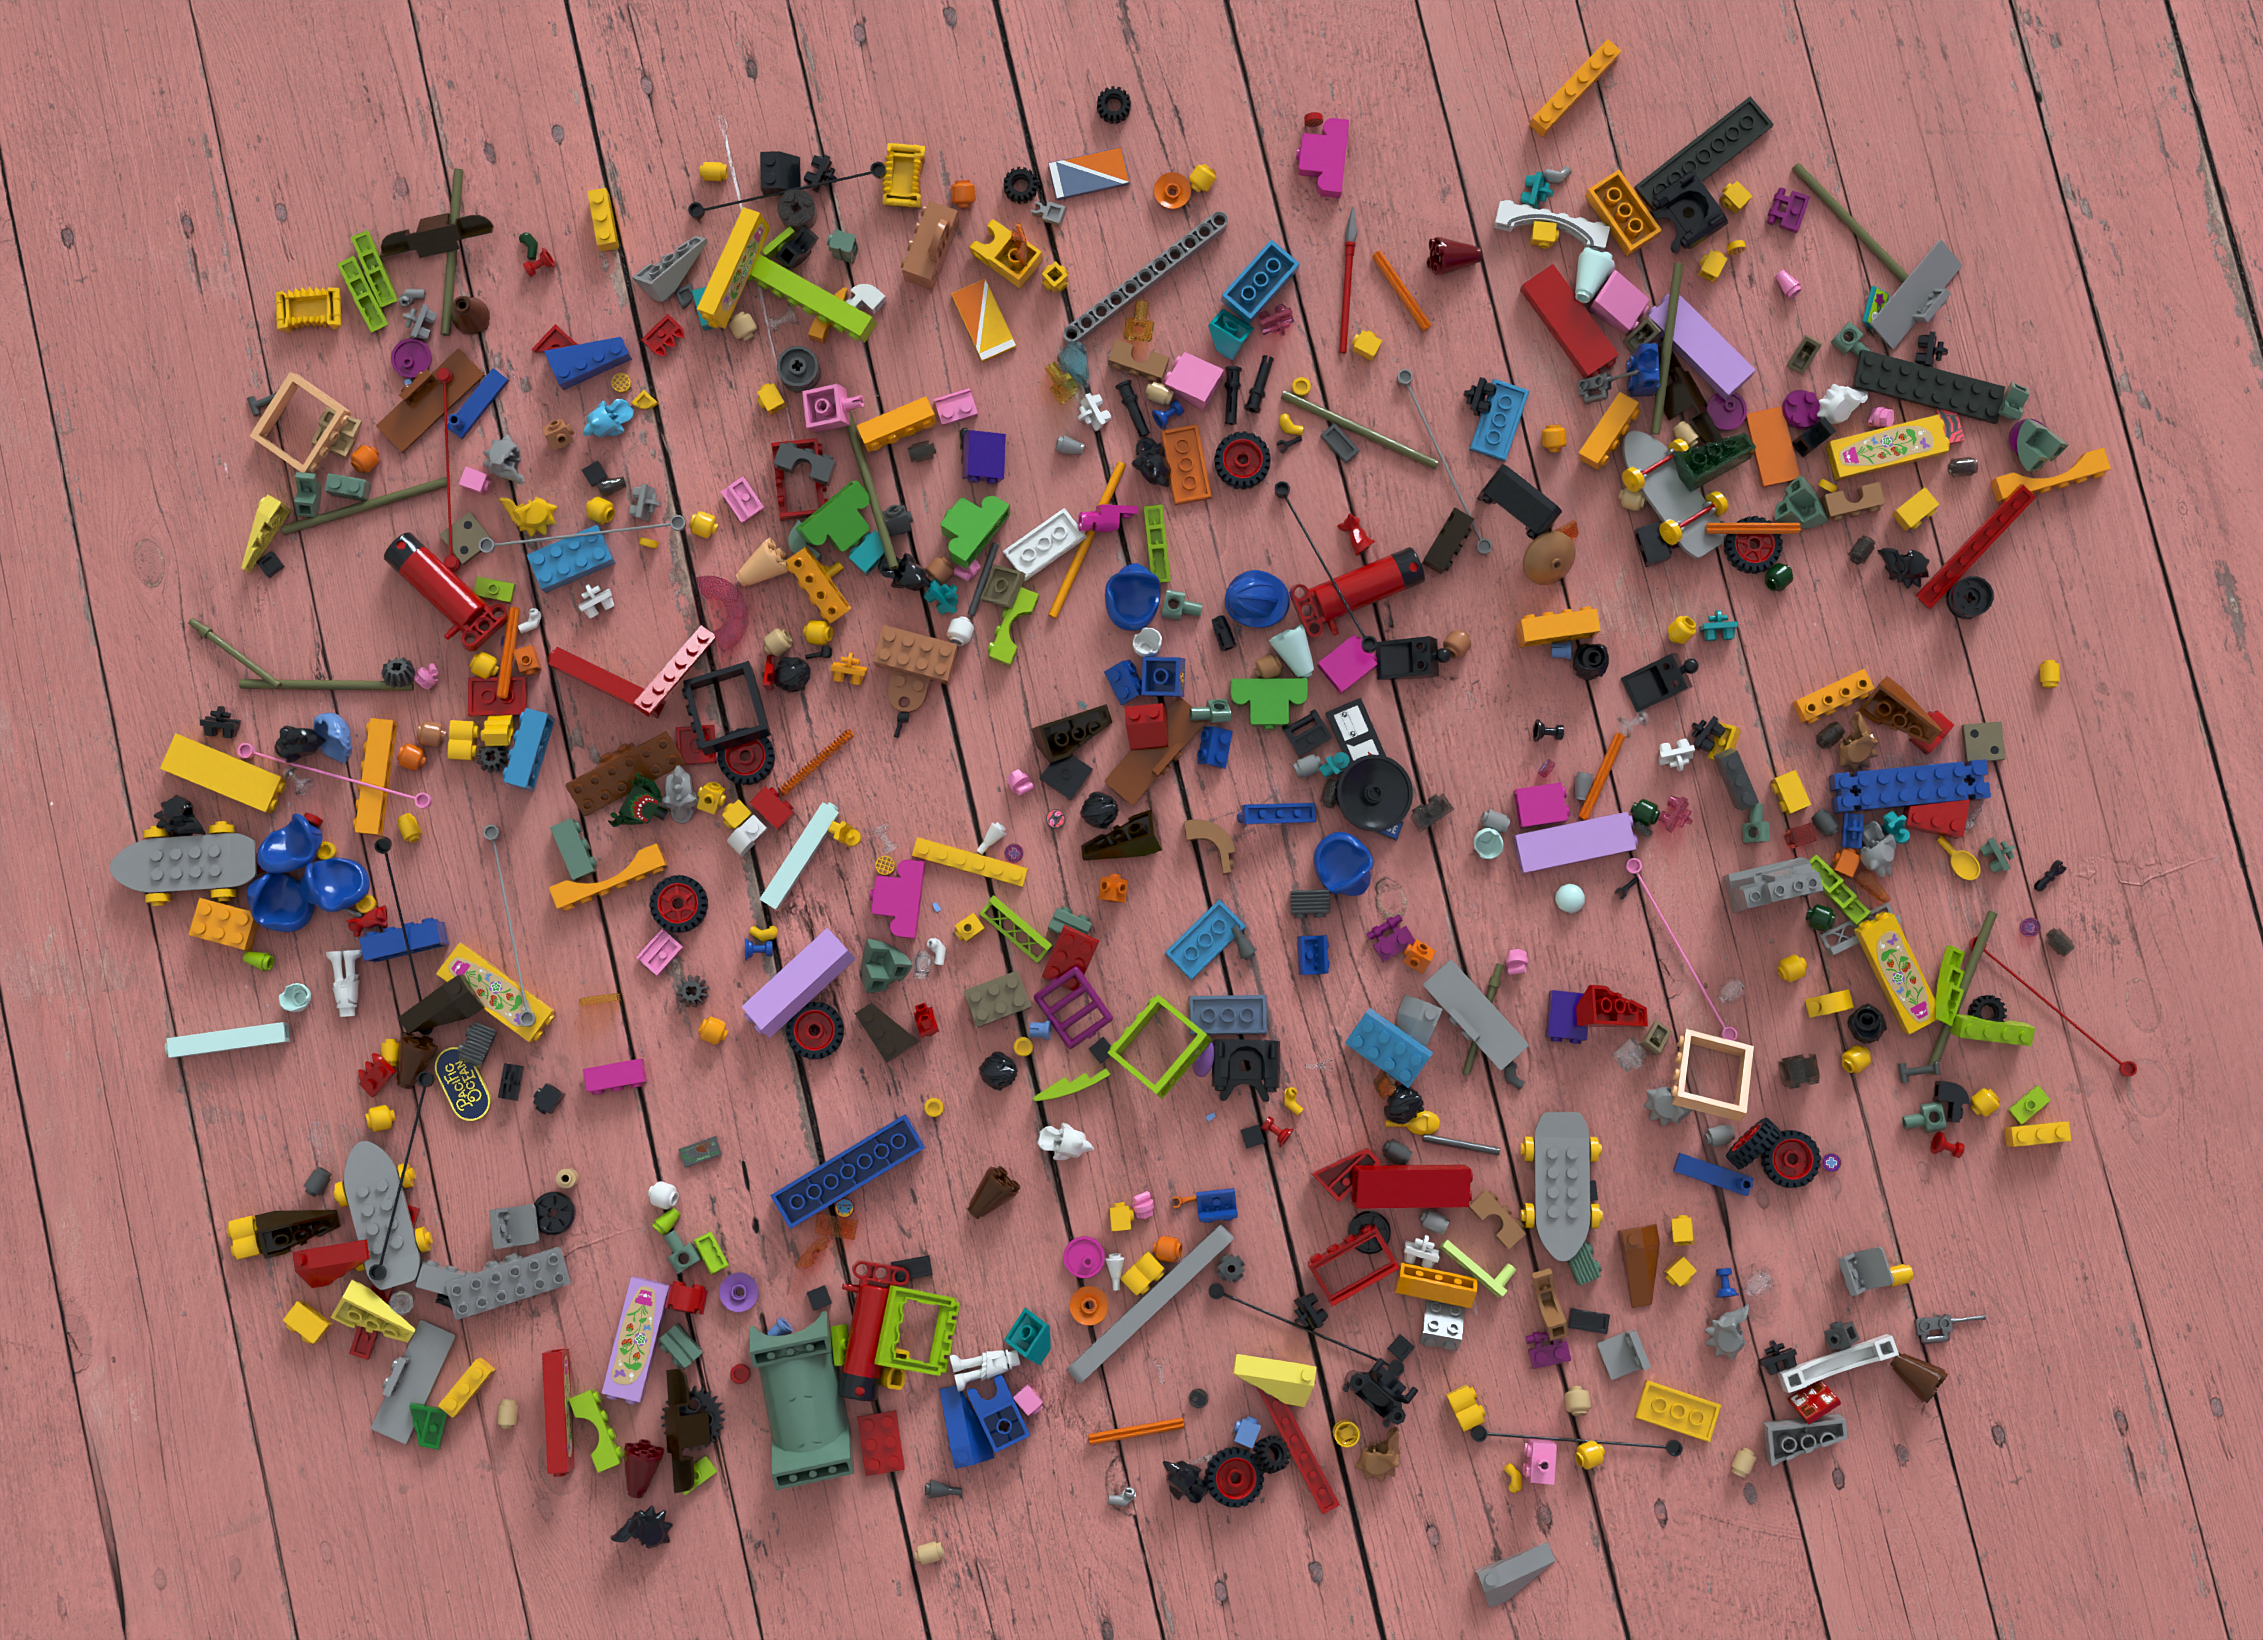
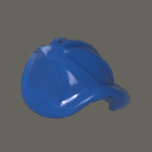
[1105,563,1160,631]
[1225,570,1290,628]
[257,814,323,874]
[1314,832,1373,896]
[299,858,370,912]
[247,873,315,932]

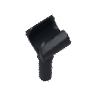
[1276,436,1302,453]
[805,646,832,659]
[894,712,909,738]
[1615,878,1638,899]

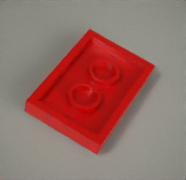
[468,676,527,717]
[1041,925,1099,991]
[857,1410,905,1476]

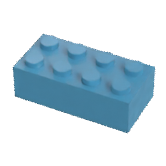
[1221,239,1300,325]
[527,525,615,593]
[502,708,555,792]
[1345,1008,1433,1088]

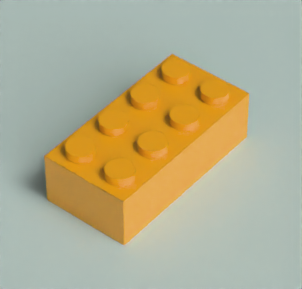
[1585,169,1662,257]
[1516,606,1601,648]

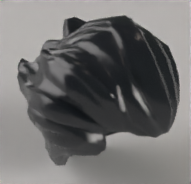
[1573,643,1609,681]
[774,657,811,692]
[1080,792,1119,829]
[1847,1003,1887,1044]
[978,1051,1018,1091]
[1384,1084,1424,1124]

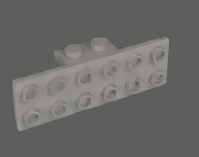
[1870,240,1962,349]
[1423,960,1529,1070]
[445,1247,571,1320]
[371,1320,456,1444]

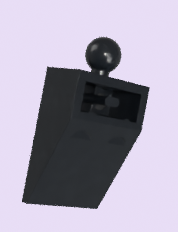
[1376,636,1451,680]
[1621,653,1699,712]

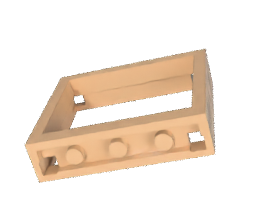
[250,372,352,473]
[1671,1029,1754,1122]

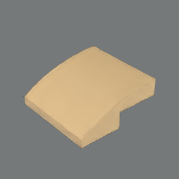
[311,407,362,459]

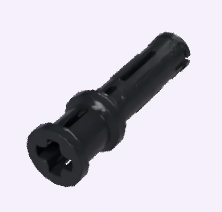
[1244,355,1274,413]
[1224,366,1242,425]
[1115,380,1150,438]

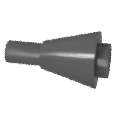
[1231,925,1257,960]
[925,1479,962,1499]

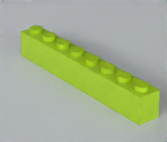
[748,254,877,343]

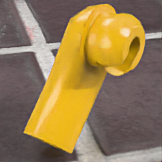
[1279,414,1303,435]
[1503,1462,1523,1493]

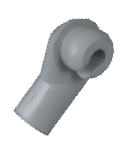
[1543,166,1572,184]
[399,289,426,307]
[1108,1487,1136,1506]

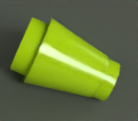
[243,951,274,971]
[652,1207,681,1236]

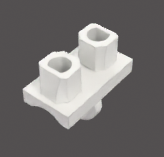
[1077,393,1111,432]
[579,584,614,618]
[1658,739,1695,771]
[1404,1235,1440,1269]

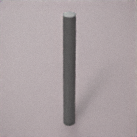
[967,542,999,616]
[1422,1134,1500,1155]

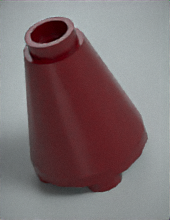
[1427,237,1482,275]
[624,1439,664,1498]

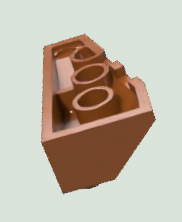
[1858,676,1942,744]
[1618,1224,1660,1308]

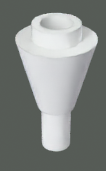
[977,822,1007,855]
[1105,1253,1125,1291]

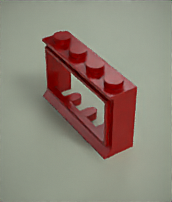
[771,438,828,521]
[1308,1224,1400,1307]

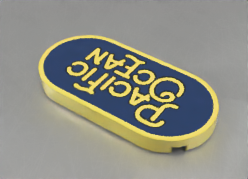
[435,1047,491,1121]

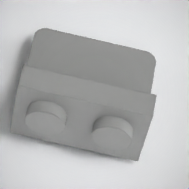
[489,1204,539,1249]
[1838,1247,1894,1296]
[1419,1300,1465,1351]

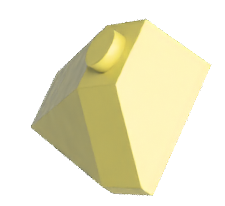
[241,494,292,573]
[331,1280,416,1343]
[1233,1354,1317,1407]

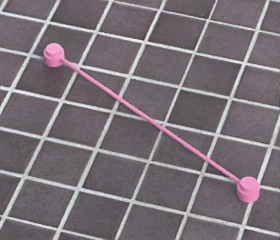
[238,743,432,809]
[1625,858,1738,1041]

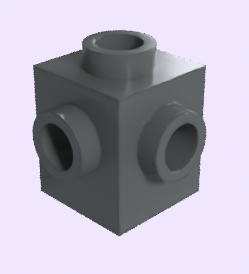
[1216,1254,1245,1283]
[1824,1321,1860,1351]

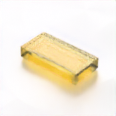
[579,993,621,1006]

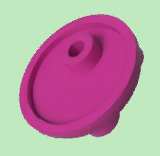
[1063,1236,1105,1278]

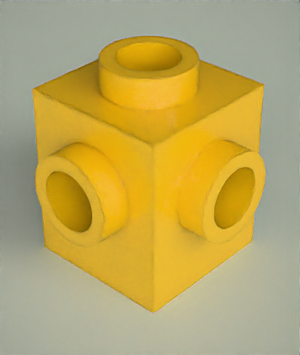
[1041,261,1069,294]
[697,782,727,815]

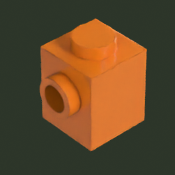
[513,645,542,676]
[1831,848,1861,879]

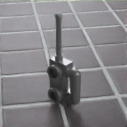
[1578,370,1639,404]
[1914,1314,1986,1344]

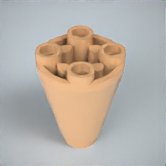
[736,537,789,587]

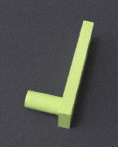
[1439,1240,1517,1298]

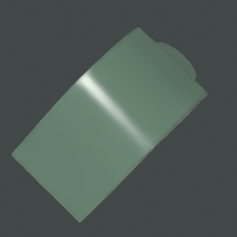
[1998,382,2030,421]
[294,472,321,517]
[788,520,823,562]

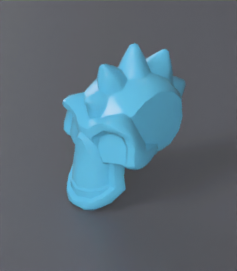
[583,399,634,438]

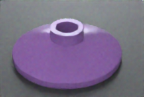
[1192,1042,1214,1077]
[719,1272,759,1312]

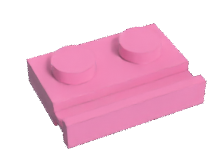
[934,388,978,426]
[721,476,765,524]
[636,929,684,976]

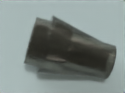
[597,477,627,497]

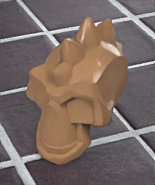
[1838,712,1878,772]
[1354,1427,1401,1483]

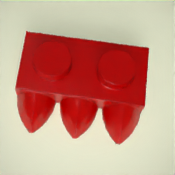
[641,314,685,356]
[358,1053,396,1097]

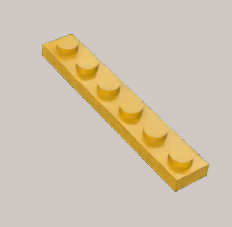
[912,837,1028,887]

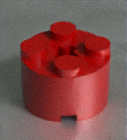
[665,1281,708,1315]

